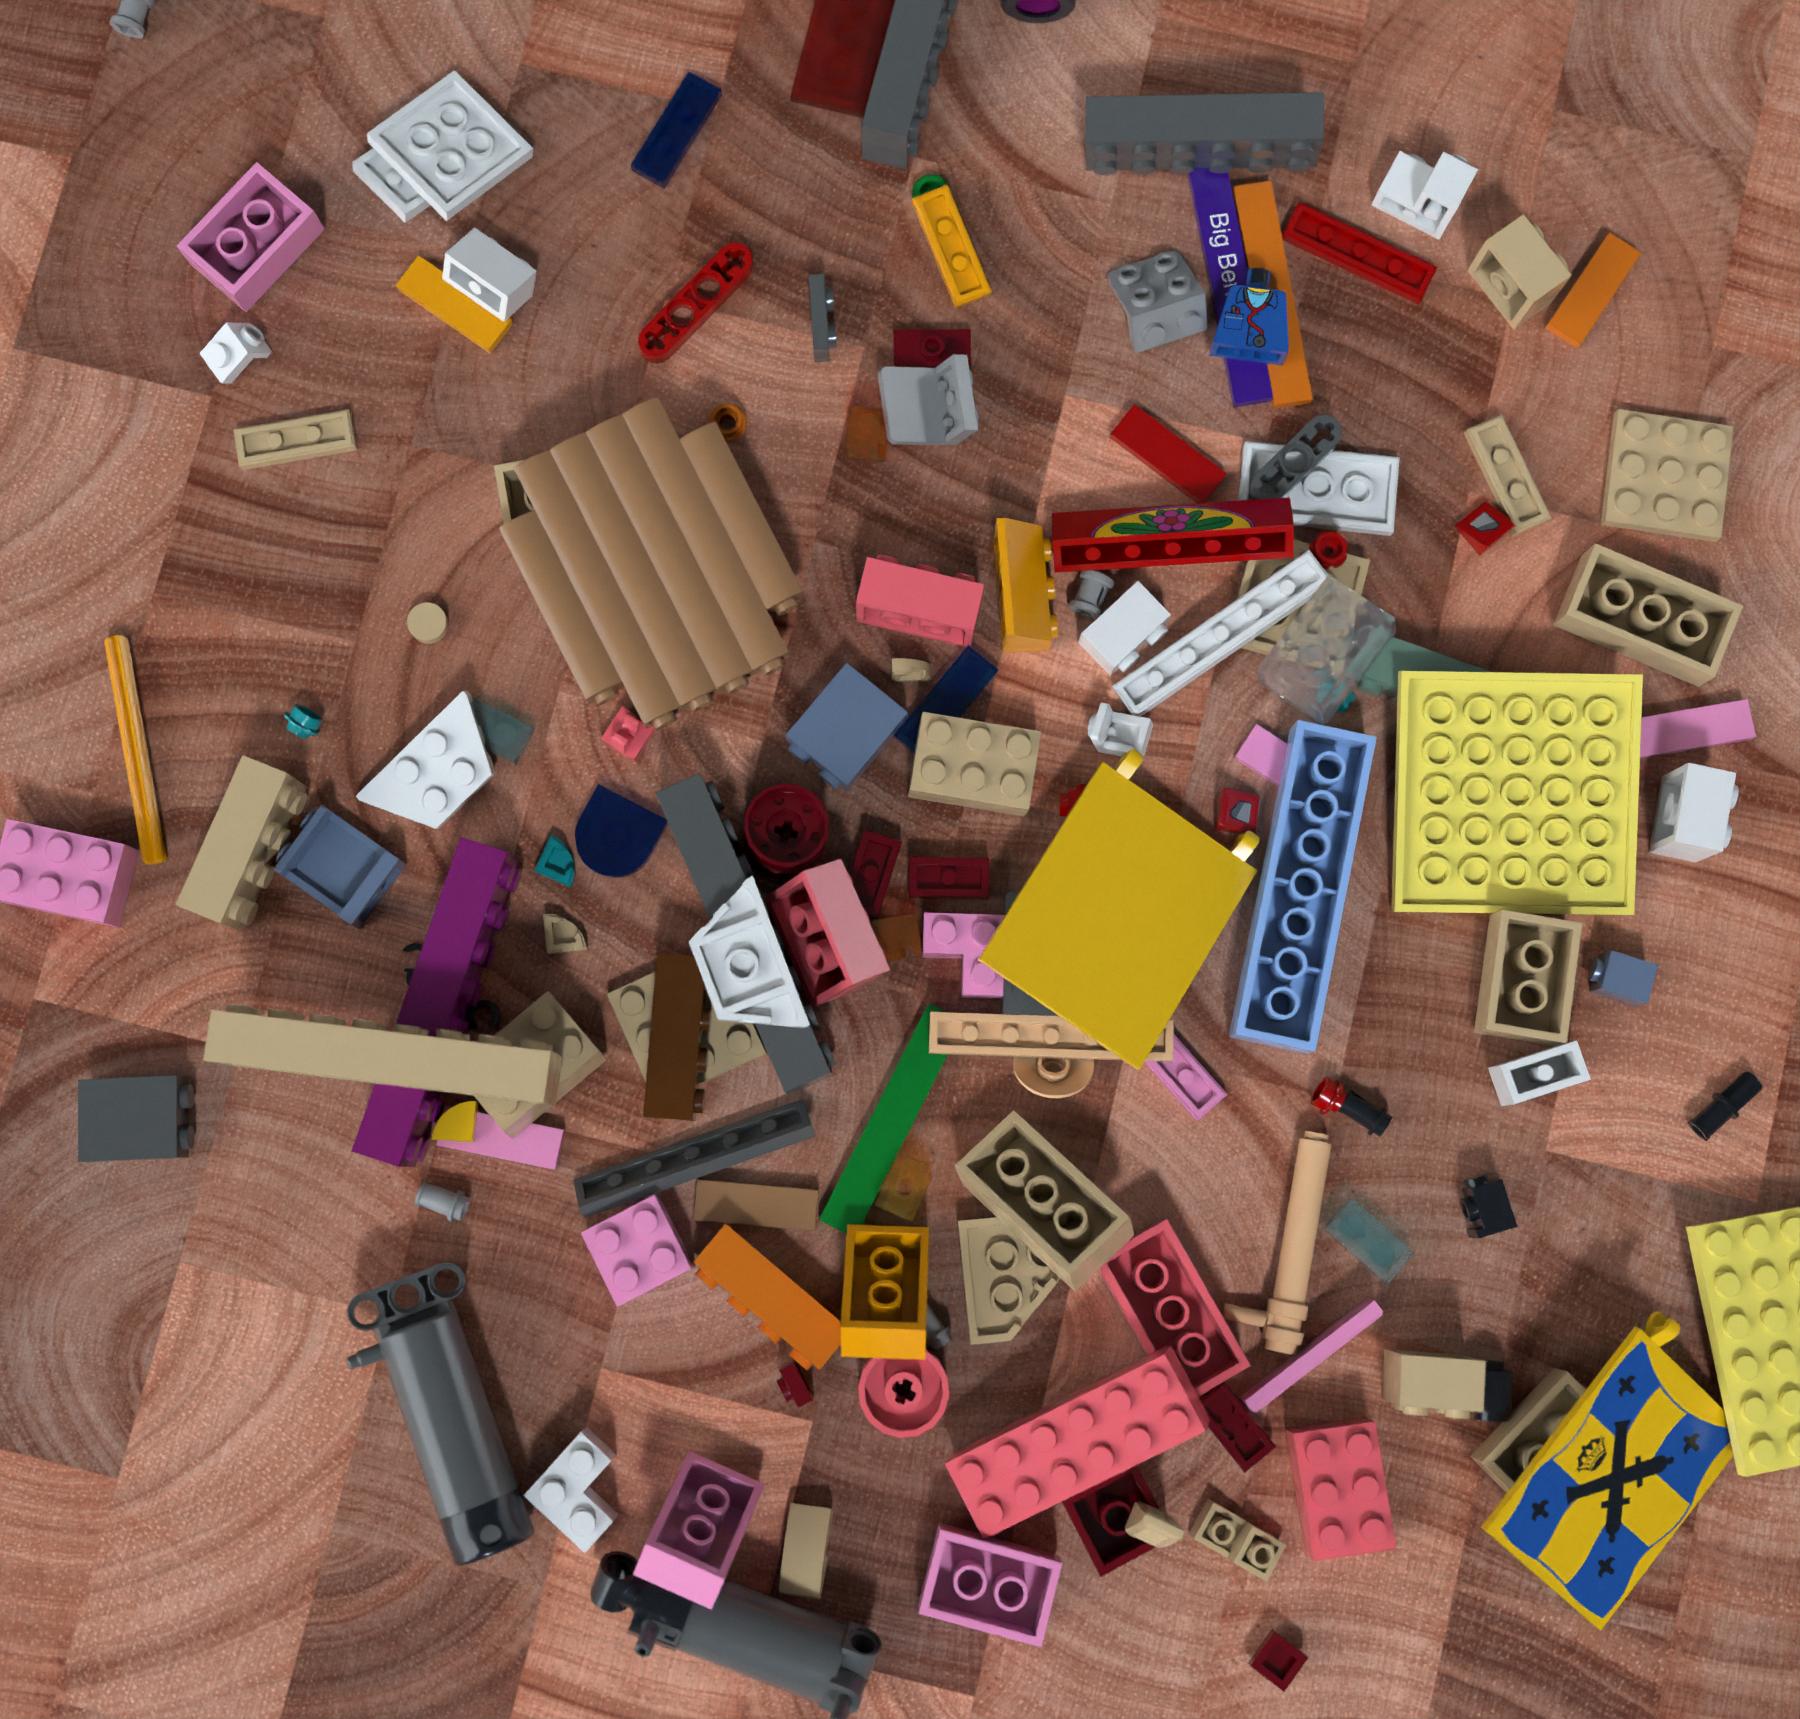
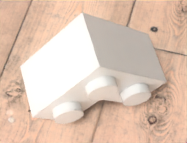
[1371,151,1478,239]
[524,1427,619,1553]

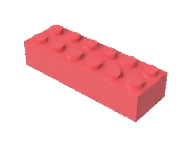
[945,1344,1210,1540]

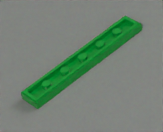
[819,1003,948,1234]

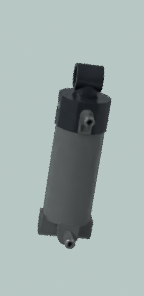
[590,1551,882,1719]

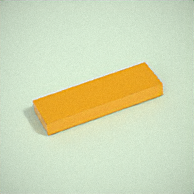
[911,184,992,309]
[396,255,513,354]

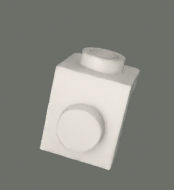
[200,322,272,384]
[1088,702,1153,757]

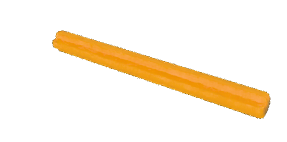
[104,635,167,865]

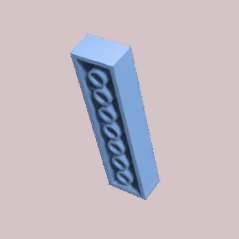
[1228,720,1377,1054]

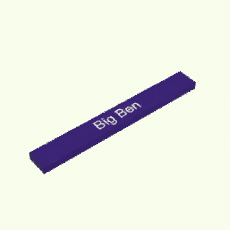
[1187,168,1273,408]

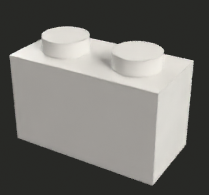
[442,227,537,322]
[1078,581,1171,676]
[1488,1041,1591,1106]

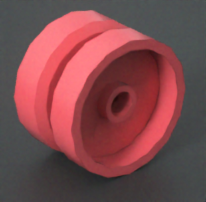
[858,1348,949,1438]

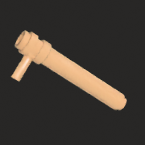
[1223,1131,1331,1355]

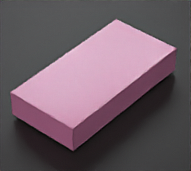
[1234,724,1287,786]

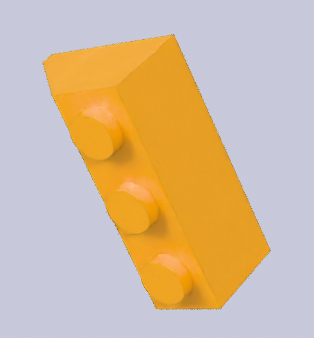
[993,518,1058,653]

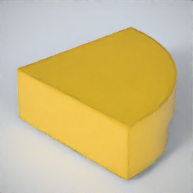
[432,1101,478,1142]

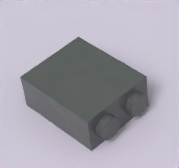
[78,1075,195,1162]

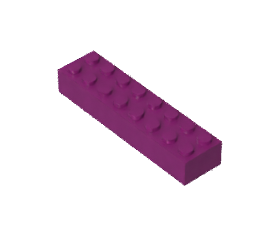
[352,837,522,1167]

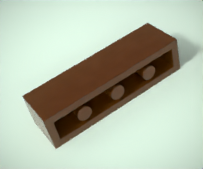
[643,953,712,1122]

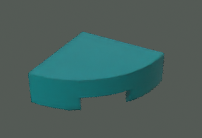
[534,835,576,889]

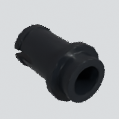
[1338,1089,1393,1137]

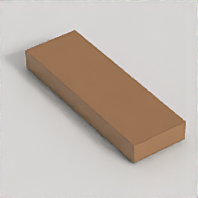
[693,1179,819,1231]

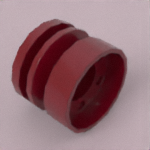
[744,783,829,879]

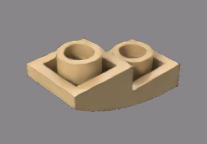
[1188,1498,1287,1582]
[779,1503,833,1600]

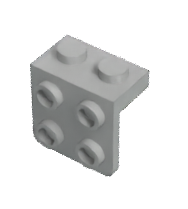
[1107,251,1208,353]
[878,354,979,445]

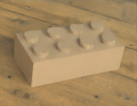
[1553,543,1743,687]
[175,755,307,932]
[955,1110,1134,1292]

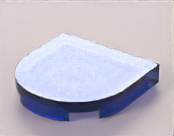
[575,784,668,878]

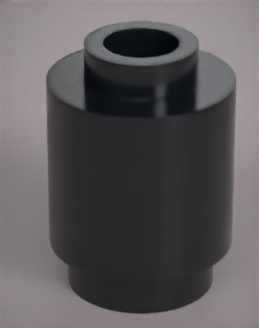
[1474,1360,1513,1422]

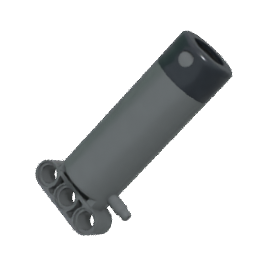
[347,1262,535,1566]

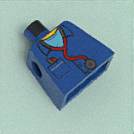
[1209,268,1289,366]

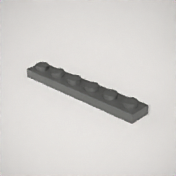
[573,1099,815,1218]

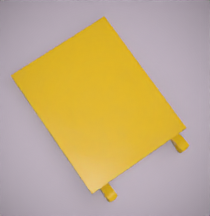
[978,748,1260,1070]

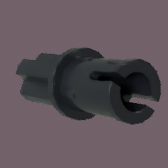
[1688,1072,1763,1141]

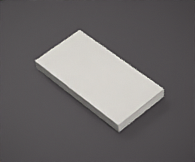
[1238,441,1400,536]

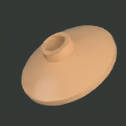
[1013,1057,1094,1098]

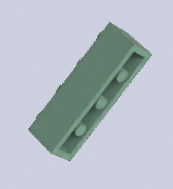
[1349,629,1491,703]

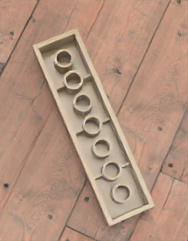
[203,1003,563,1106]

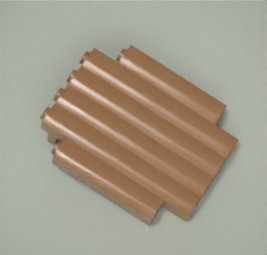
[499,396,803,730]

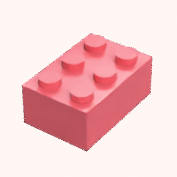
[856,555,985,648]
[764,859,890,1008]
[1285,1417,1397,1561]

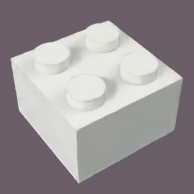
[1649,763,1739,862]

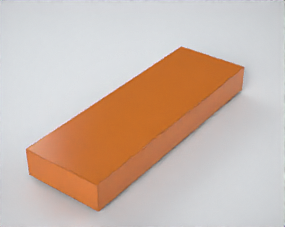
[1545,232,1641,349]

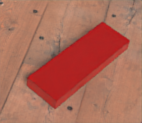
[1109,404,1227,503]

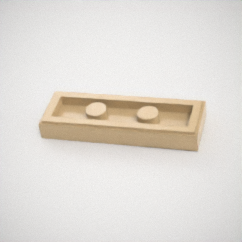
[233,409,358,470]
[1464,415,1552,537]

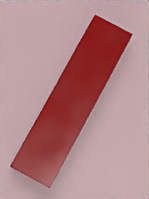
[1282,202,1438,305]

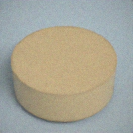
[407,602,449,644]

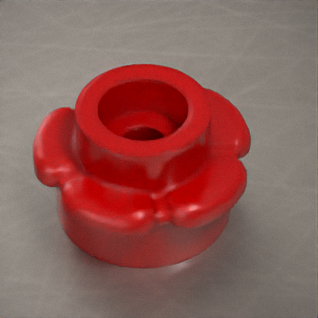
[1309,531,1348,569]
[1310,1076,1347,1115]

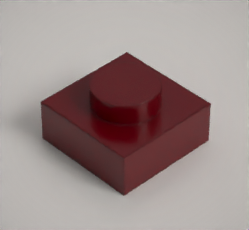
[777,1360,814,1408]
[1248,1629,1309,1692]

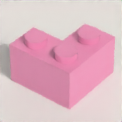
[922,912,1005,1000]

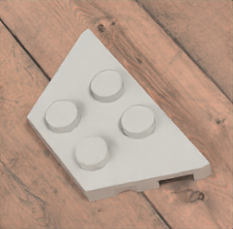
[356,690,496,829]
[689,876,810,1028]

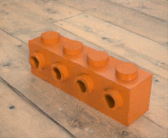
[693,1223,841,1371]

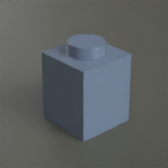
[1588,950,1658,1006]

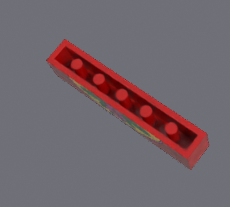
[1052,497,1294,573]

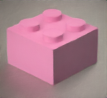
[581,1194,695,1307]

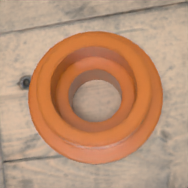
[708,403,747,442]

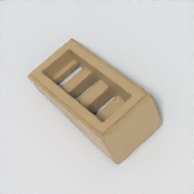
[1125,1501,1185,1548]

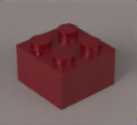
[1062,1465,1161,1577]

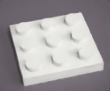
[367,70,533,221]

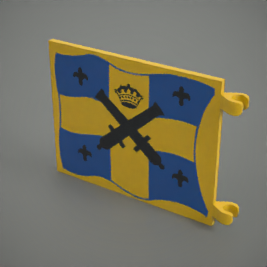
[1481,1311,1734,1631]

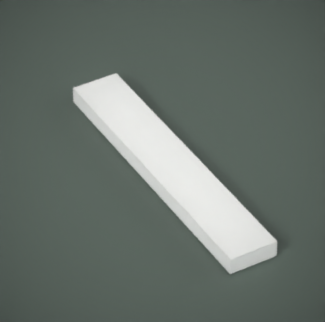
[1112,550,1333,717]

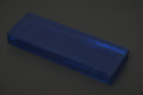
[630,72,722,189]
[894,645,999,754]

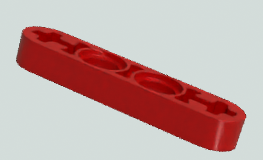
[638,242,753,364]

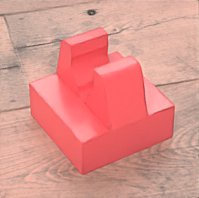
[601,707,656,762]

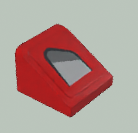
[1454,502,1515,556]
[1215,788,1260,834]

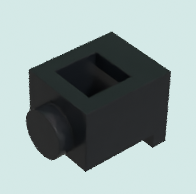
[1460,1174,1518,1239]

